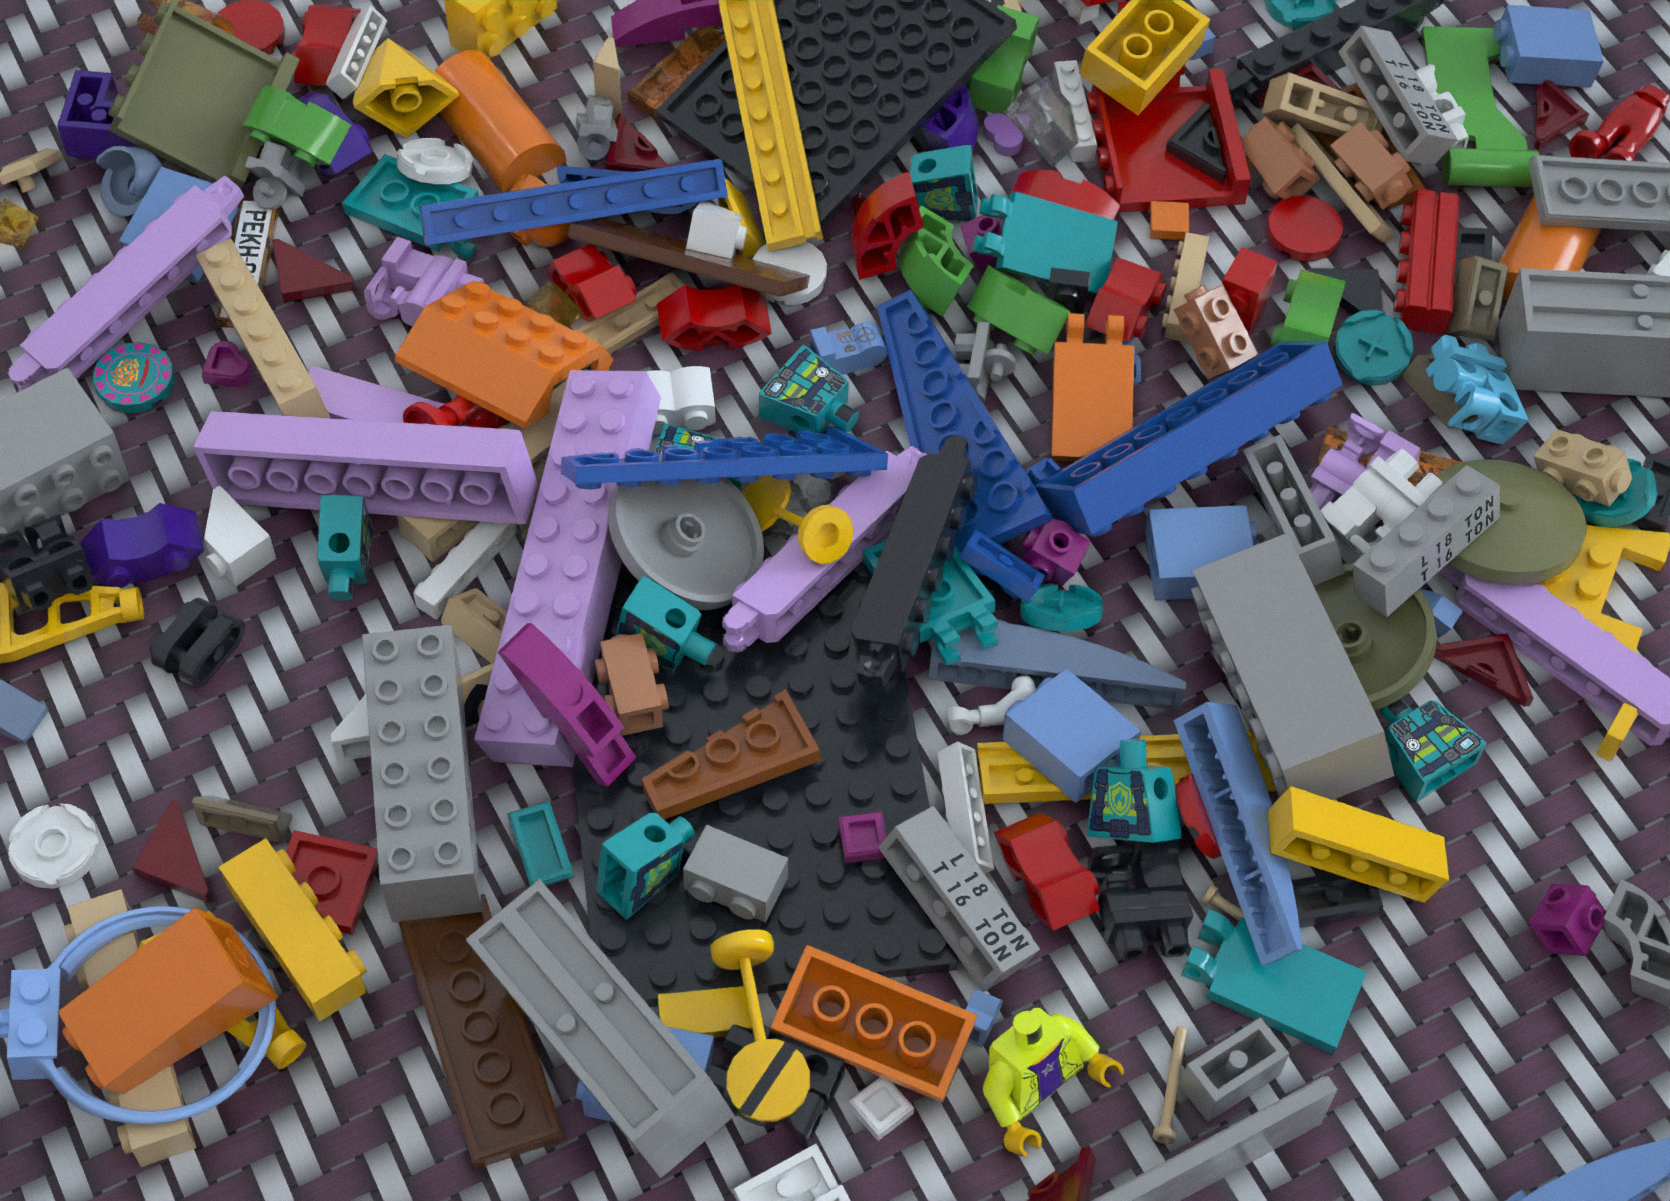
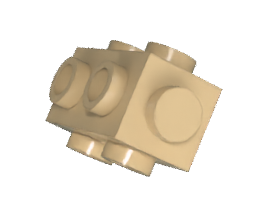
[1533,429,1632,507]

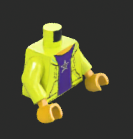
[983,1008,1124,1157]

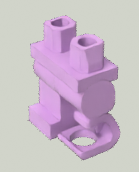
[364,237,484,326]
[1310,413,1420,510]

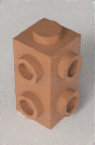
[1241,117,1321,200]
[1330,121,1413,210]
[1173,284,1258,379]
[594,633,669,736]

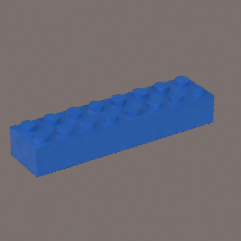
[1034,341,1343,537]

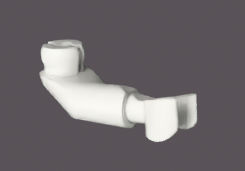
[946,676,1036,735]

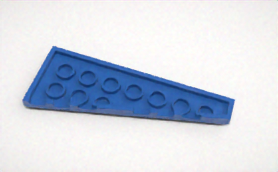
[877,290,1053,553]
[561,426,888,490]

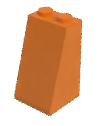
[57,907,278,1094]

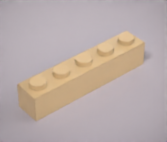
[1161,232,1209,342]

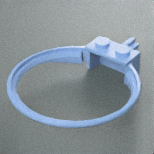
[0,906,276,1124]

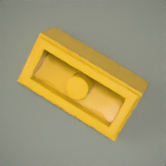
[718,178,765,258]

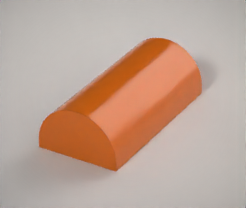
[435,50,567,193]
[1498,195,1602,301]
[770,945,977,1103]

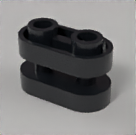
[150,598,245,688]

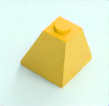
[353,38,459,139]

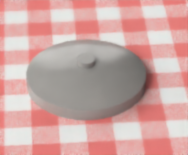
[608,477,764,610]

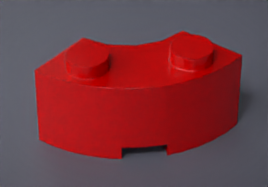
[291,4,361,87]
[1008,170,1120,220]
[851,172,924,280]
[547,244,637,322]
[1085,257,1167,342]
[657,284,772,351]
[994,813,1100,931]

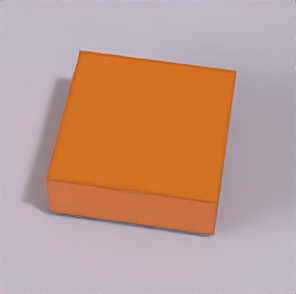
[1149,201,1189,240]

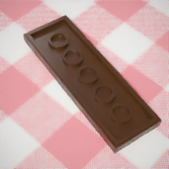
[568,217,810,297]
[398,894,565,1170]

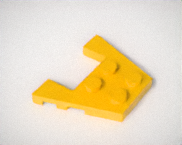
[1538,525,1670,653]

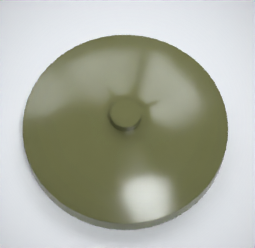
[1435,459,1586,584]
[1314,563,1437,710]

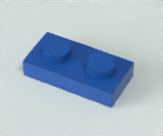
[958,530,1045,603]

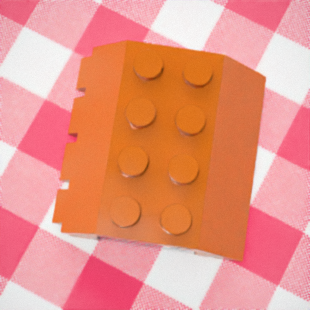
[395,280,614,429]

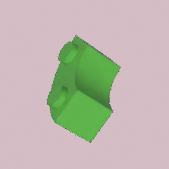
[965,5,1040,115]
[242,86,351,168]
[898,205,974,317]
[967,265,1070,355]
[1269,269,1346,348]

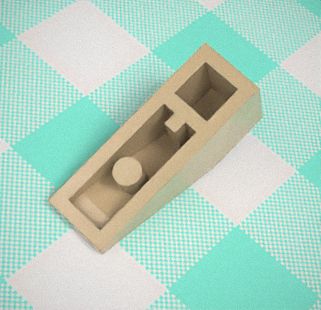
[1261,73,1383,137]

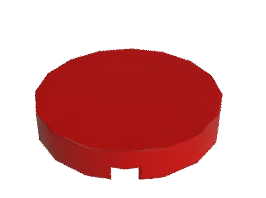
[212,0,285,55]
[1266,196,1343,262]
[1175,773,1222,860]

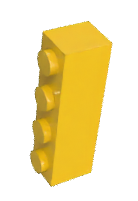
[1268,786,1449,903]
[219,838,367,1022]

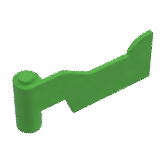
[1421,26,1539,188]

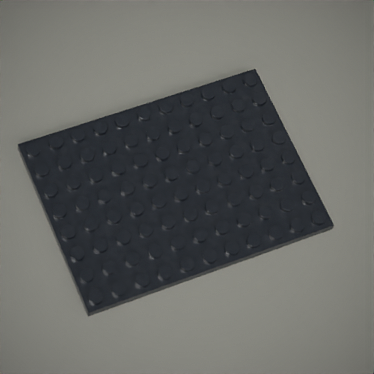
[573,560,958,1007]

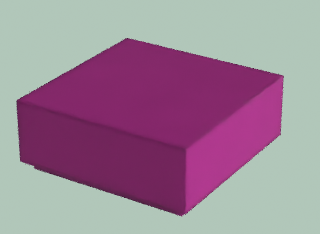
[838,812,887,863]

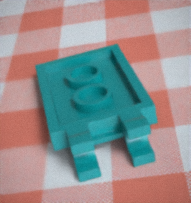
[342,154,479,260]
[972,192,1118,297]
[862,541,999,666]
[1181,909,1367,1055]

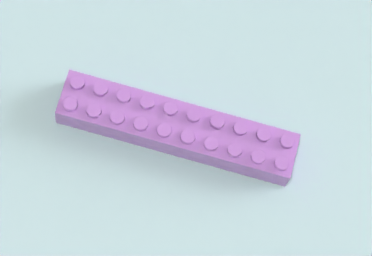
[474,370,661,767]

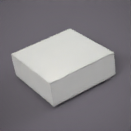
[848,1077,914,1141]

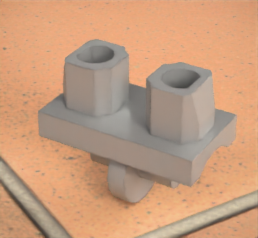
[575,95,618,160]
[245,141,306,210]
[955,322,1016,402]

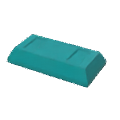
[507,801,574,886]

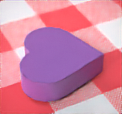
[983,113,1029,156]

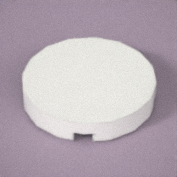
[397,138,473,184]
[753,242,827,306]
[8,803,100,889]

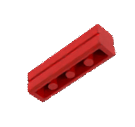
[1393,189,1460,335]

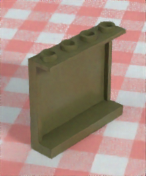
[108,0,300,188]

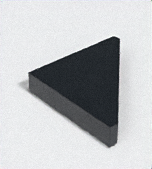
[1165,103,1227,183]
[1307,268,1384,315]

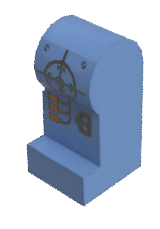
[809,322,888,375]

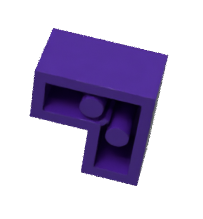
[57,70,140,159]

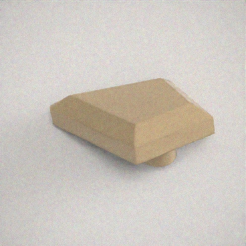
[0,148,62,193]

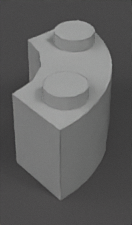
[1604,879,1670,1007]

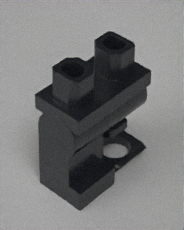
[0,514,95,612]
[1087,839,1193,961]
[707,1024,845,1149]

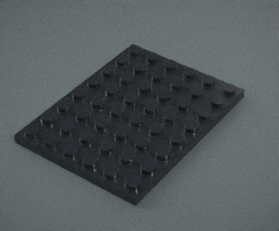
[656,0,1017,230]

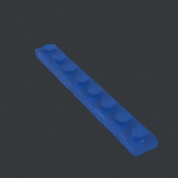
[418,159,728,246]

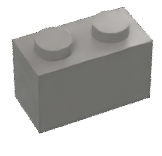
[683,825,788,923]
[1180,1017,1289,1123]

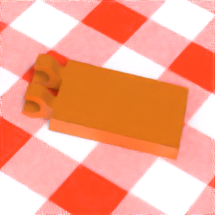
[1051,313,1134,461]

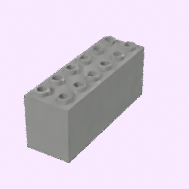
[1498,268,1670,398]
[0,367,130,537]
[1190,533,1394,800]
[362,625,482,923]
[466,879,735,1178]

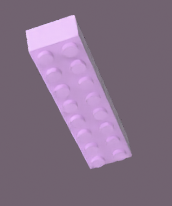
[193,411,539,524]

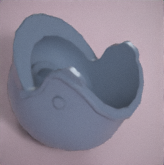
[96,146,163,216]

